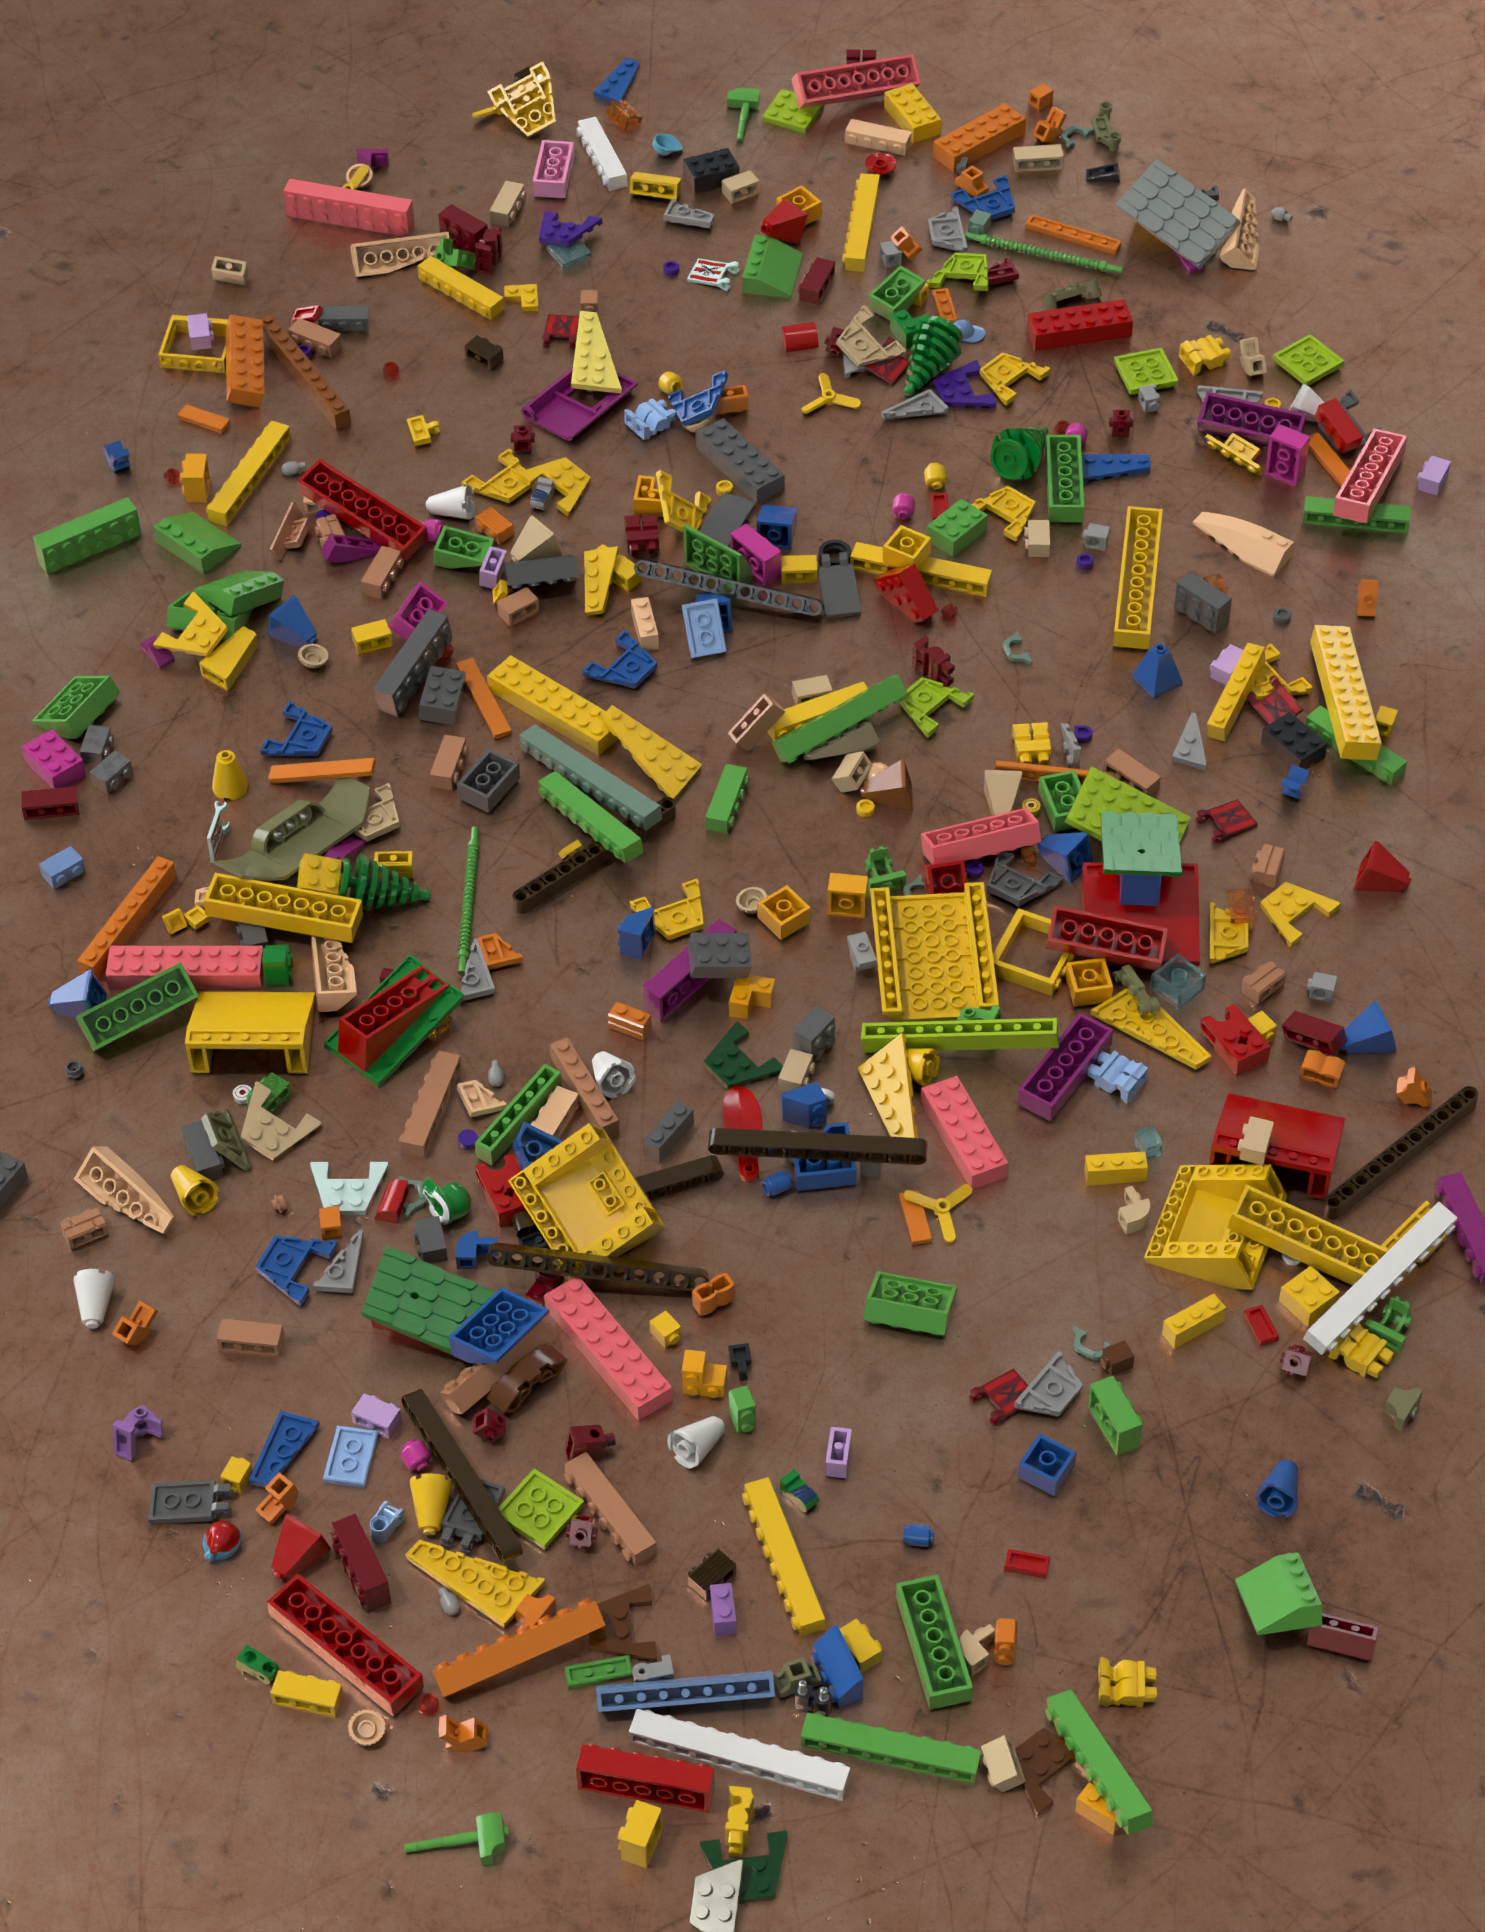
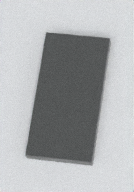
[699,492,756,548]

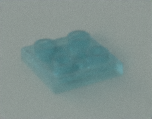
[547,240,592,268]

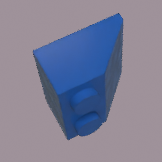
[617,907,655,960]
[781,1082,827,1129]

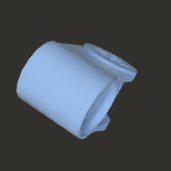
[370,1501,406,1543]

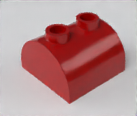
[924,859,967,894]

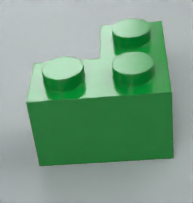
[890,309,930,349]
[262,944,294,987]

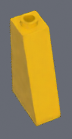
[199,626,258,691]

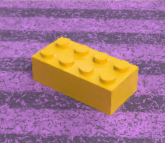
[884,83,942,143]

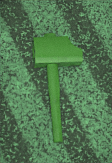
[727,87,760,143]
[404,1813,509,1865]

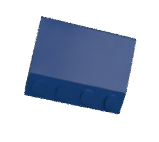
[448,1287,549,1363]

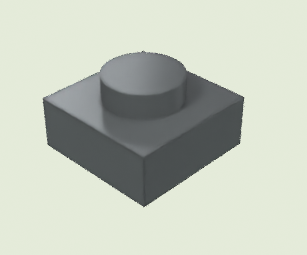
[956,156,968,176]

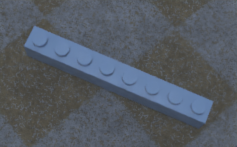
[596,1671,775,1712]

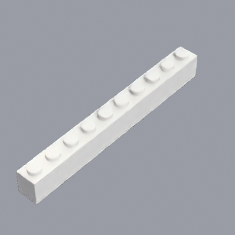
[1303,1202,1457,1355]
[629,1709,850,1801]

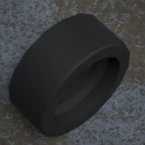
[818,540,852,567]

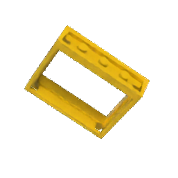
[158,315,228,373]
[993,908,1076,996]

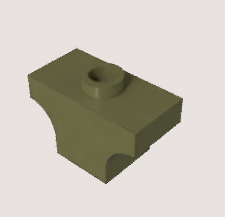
[1384,1387,1423,1432]
[773,1657,822,1698]

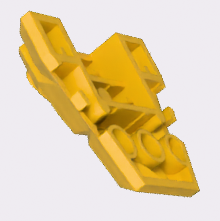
[487,61,556,138]

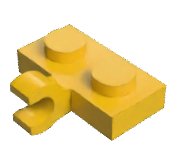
[407,415,440,446]

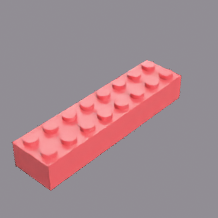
[791,54,921,109]
[283,179,415,237]
[1333,428,1407,523]
[106,946,264,990]
[544,1277,673,1421]

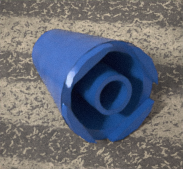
[1255,1460,1298,1518]

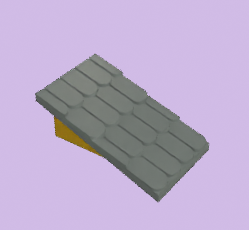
[1116,159,1240,269]

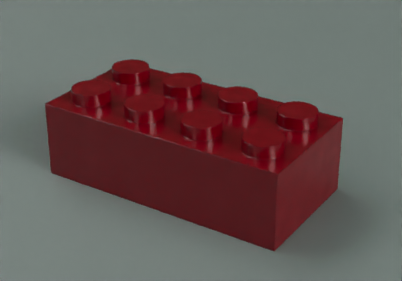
[330,1513,391,1613]

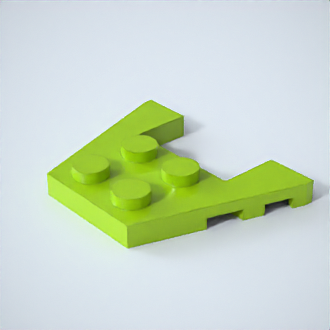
[926,253,989,291]
[899,677,974,738]

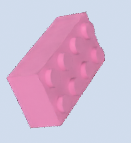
[533,140,575,198]

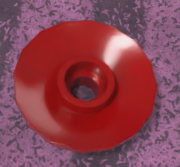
[865,153,896,174]

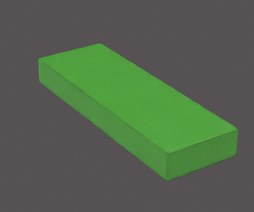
[564,1655,633,1690]

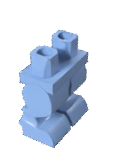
[624,398,676,440]
[1087,1051,1148,1104]

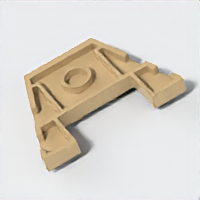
[836,305,906,367]
[353,783,400,842]
[240,1081,322,1161]

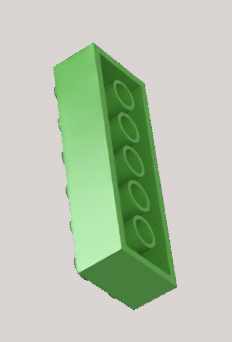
[1045,435,1084,522]
[33,497,141,574]
[75,962,199,1051]
[896,1575,973,1710]

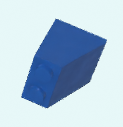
[757,505,797,550]

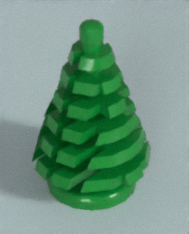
[903,316,963,396]
[990,426,1048,480]
[338,853,431,911]

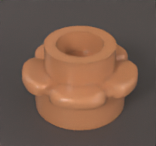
[271,1194,287,1214]

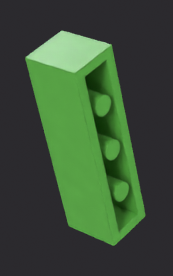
[705,764,750,834]

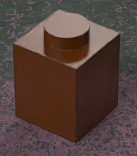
[1100,1340,1134,1376]

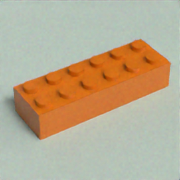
[933,103,1026,172]
[226,314,265,408]

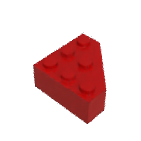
[873,564,939,623]

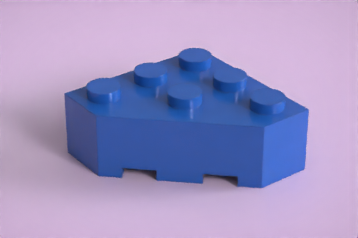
[513,1122,563,1170]
[794,1122,857,1191]

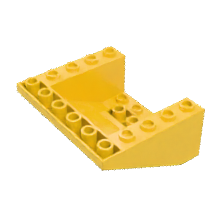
[185,992,316,1073]
[508,1123,666,1280]
[1144,1164,1287,1290]

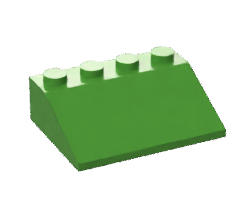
[742,235,803,299]
[153,512,241,574]
[683,524,753,592]
[194,570,284,616]
[167,592,254,641]
[31,676,121,739]
[864,1271,957,1335]
[1235,1553,1322,1635]

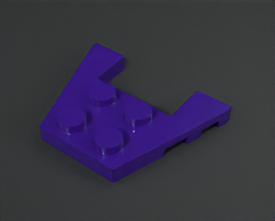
[539,211,603,247]
[933,360,996,409]

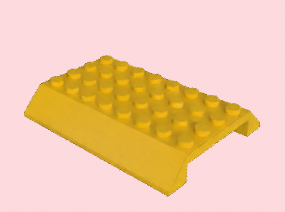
[870,882,999,1022]

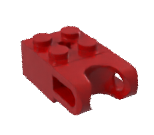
[1200,1004,1270,1076]
[475,1153,526,1228]

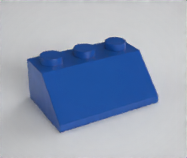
[811,1625,864,1709]

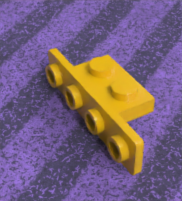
[1205,433,1264,475]

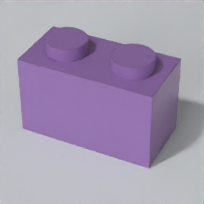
[710,1583,736,1636]

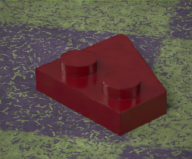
[988,257,1019,285]

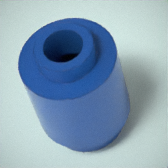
[762,1170,793,1196]
[903,1524,934,1547]

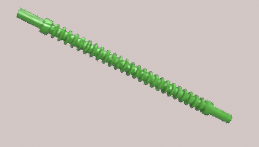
[965,232,1123,274]
[457,826,480,976]

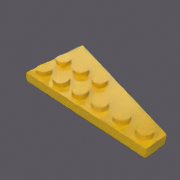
[601,705,702,800]
[1091,988,1211,1070]
[858,1033,918,1138]
[405,1540,546,1628]

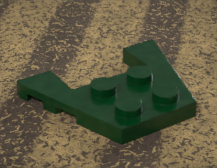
[703,1021,783,1090]
[699,1830,787,1904]

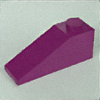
[322,534,380,563]
[324,835,366,864]

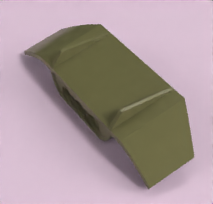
[214,777,371,881]

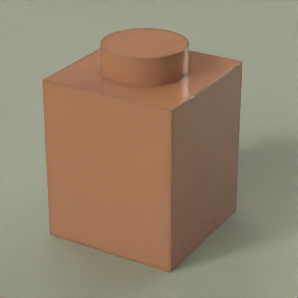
[581,290,598,315]

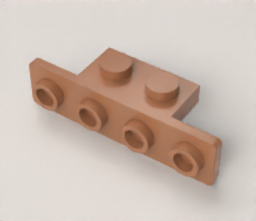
[270,502,312,561]

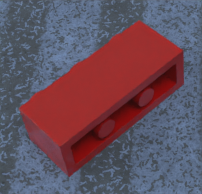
[1315,398,1363,454]

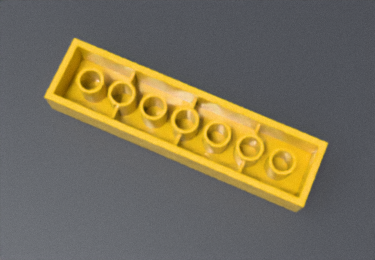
[487,655,619,756]
[204,873,363,943]
[1227,1184,1389,1285]

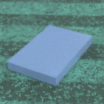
[682,599,727,658]
[323,1426,379,1488]

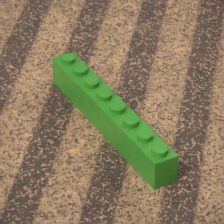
[771,675,908,763]
[538,771,644,863]
[1045,1689,1153,1835]
[801,1713,981,1784]

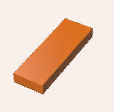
[932,288,958,323]
[178,404,230,434]
[899,1190,932,1246]

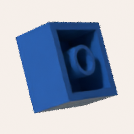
[1018,1433,1077,1496]

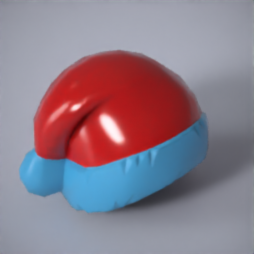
[203,1521,241,1562]

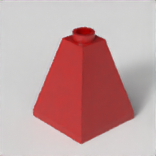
[760,199,808,244]
[1353,840,1412,892]
[271,1514,331,1581]

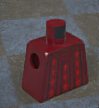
[564,1424,616,1462]

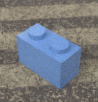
[39,846,85,889]

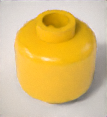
[658,371,683,395]
[924,463,947,490]

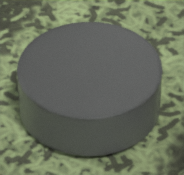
[1273,607,1291,624]

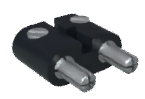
[794,1680,832,1717]

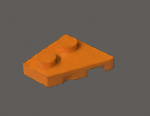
[477,933,523,970]

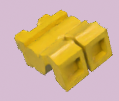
[1179,335,1231,376]
[1012,722,1051,766]
[1328,1323,1394,1378]
[1098,1657,1157,1707]
[725,1786,754,1857]

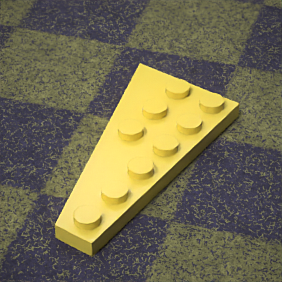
[571,311,622,394]

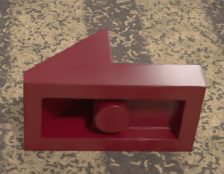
[525,1272,564,1307]

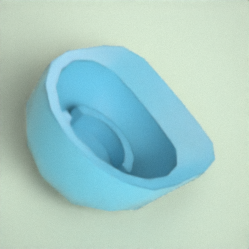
[652,134,683,156]

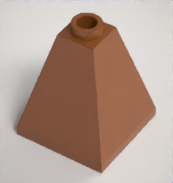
[861,759,913,811]

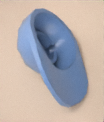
[953,319,985,343]

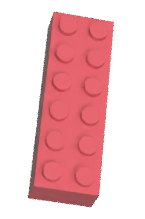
[921,808,1041,864]
[921,1076,1008,1190]

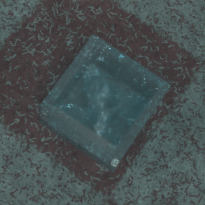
[1150,953,1207,1010]

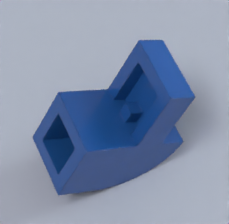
[102,440,131,471]
[1281,765,1312,799]
[455,1231,499,1269]

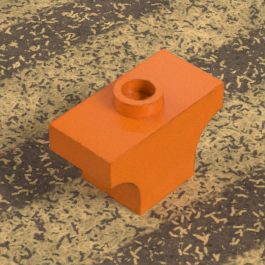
[955,165,989,197]
[890,226,923,260]
[1357,579,1379,617]
[1396,1067,1432,1108]
[515,1594,556,1628]

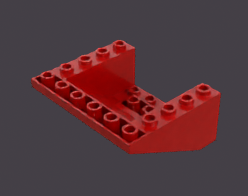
[1081,863,1200,966]
[1209,1093,1345,1200]

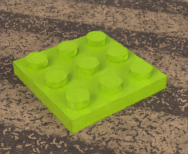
[762,89,824,133]
[1272,334,1344,386]
[1114,348,1179,395]
[498,1469,584,1550]

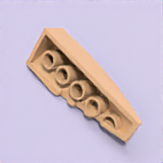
[1220,188,1259,270]
[350,232,450,277]
[1193,512,1294,577]
[311,935,357,1012]
[74,1146,174,1233]

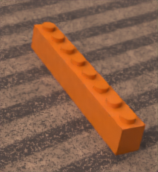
[77,856,177,979]
[432,1598,606,1697]

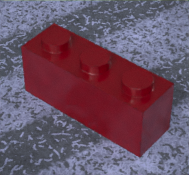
[798,257,835,305]
[21,786,80,820]
[1282,1011,1346,1056]
[1307,1613,1379,1661]

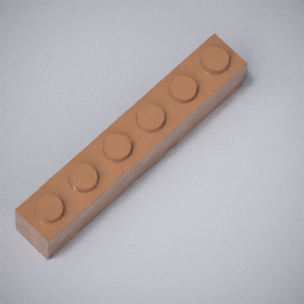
[550,1037,620,1138]
[399,1050,462,1158]
[440,1320,553,1414]
[564,1452,657,1566]

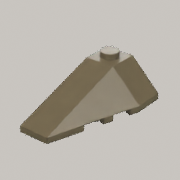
[803,722,880,760]

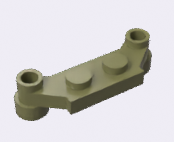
[1091,101,1121,151]
[1043,279,1102,311]
[1113,964,1160,1015]

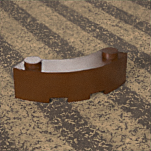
[487,1345,568,1413]

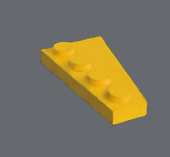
[584,546,620,616]

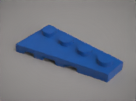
[593,57,640,106]
[1082,454,1151,483]
[249,1411,320,1488]

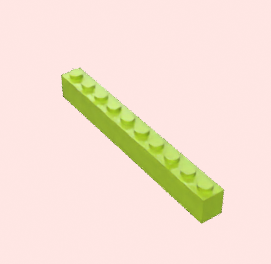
[861,1018,1059,1053]

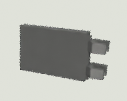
[818,552,861,619]
[441,1479,505,1555]
[148,1480,234,1524]

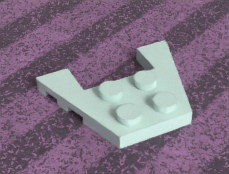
[310,1162,389,1215]

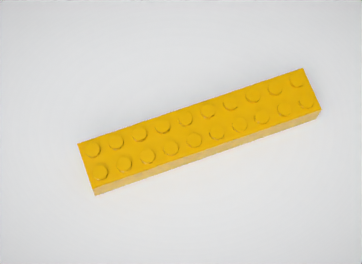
[1113,506,1163,649]
[1310,625,1382,760]

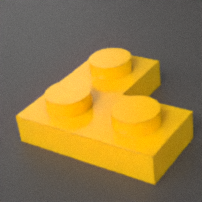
[504,284,539,312]

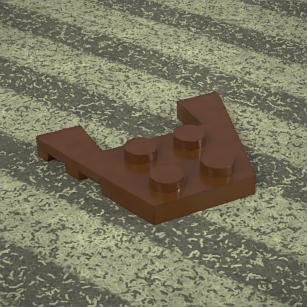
[589,1584,657,1663]
[1015,1728,1087,1817]

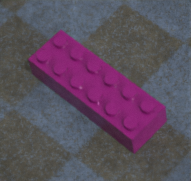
[1197,391,1306,447]
[642,919,737,1022]
[1017,1013,1113,1122]

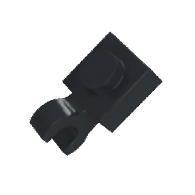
[728,1343,752,1381]

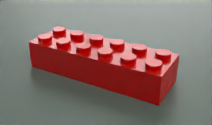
[1027,299,1133,350]
[1045,905,1168,972]
[576,1744,715,1813]

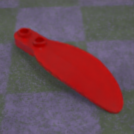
[723,1086,763,1182]

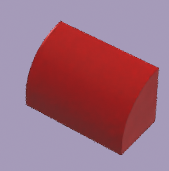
[782,322,819,352]
[375,1179,410,1224]

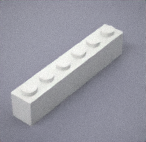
[576,117,627,191]

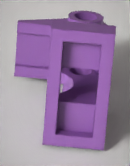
[112,1405,163,1461]

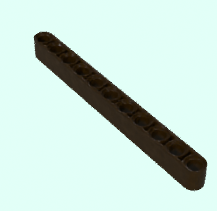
[512,797,676,914]
[1323,1086,1479,1220]
[708,1128,928,1165]
[510,1155,724,1238]
[487,1242,709,1291]
[401,1389,523,1563]

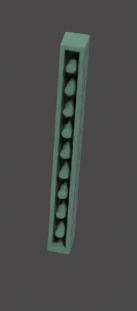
[519,724,662,831]

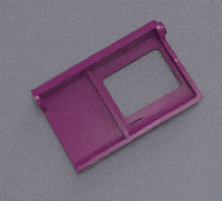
[521,367,638,441]

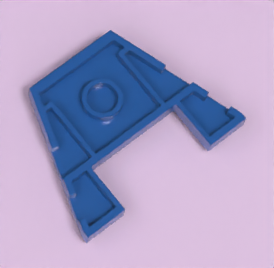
[950,175,1015,220]
[668,370,729,426]
[582,630,657,688]
[260,701,333,756]
[255,1236,338,1306]

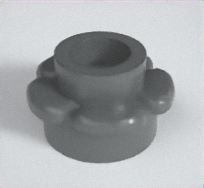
[65,1060,84,1078]

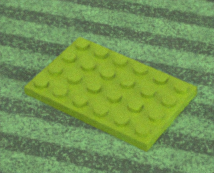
[1065,766,1191,843]

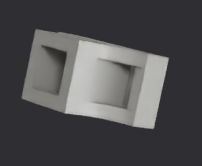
[847,932,877,972]

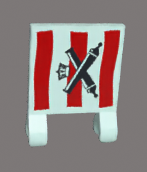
[687,258,739,291]
[207,801,231,863]

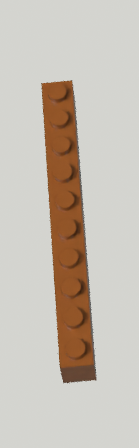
[257,313,351,430]

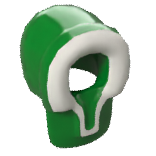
[422,1177,471,1225]

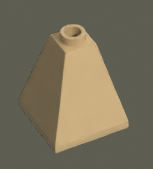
[510,516,562,562]
[984,770,1022,816]

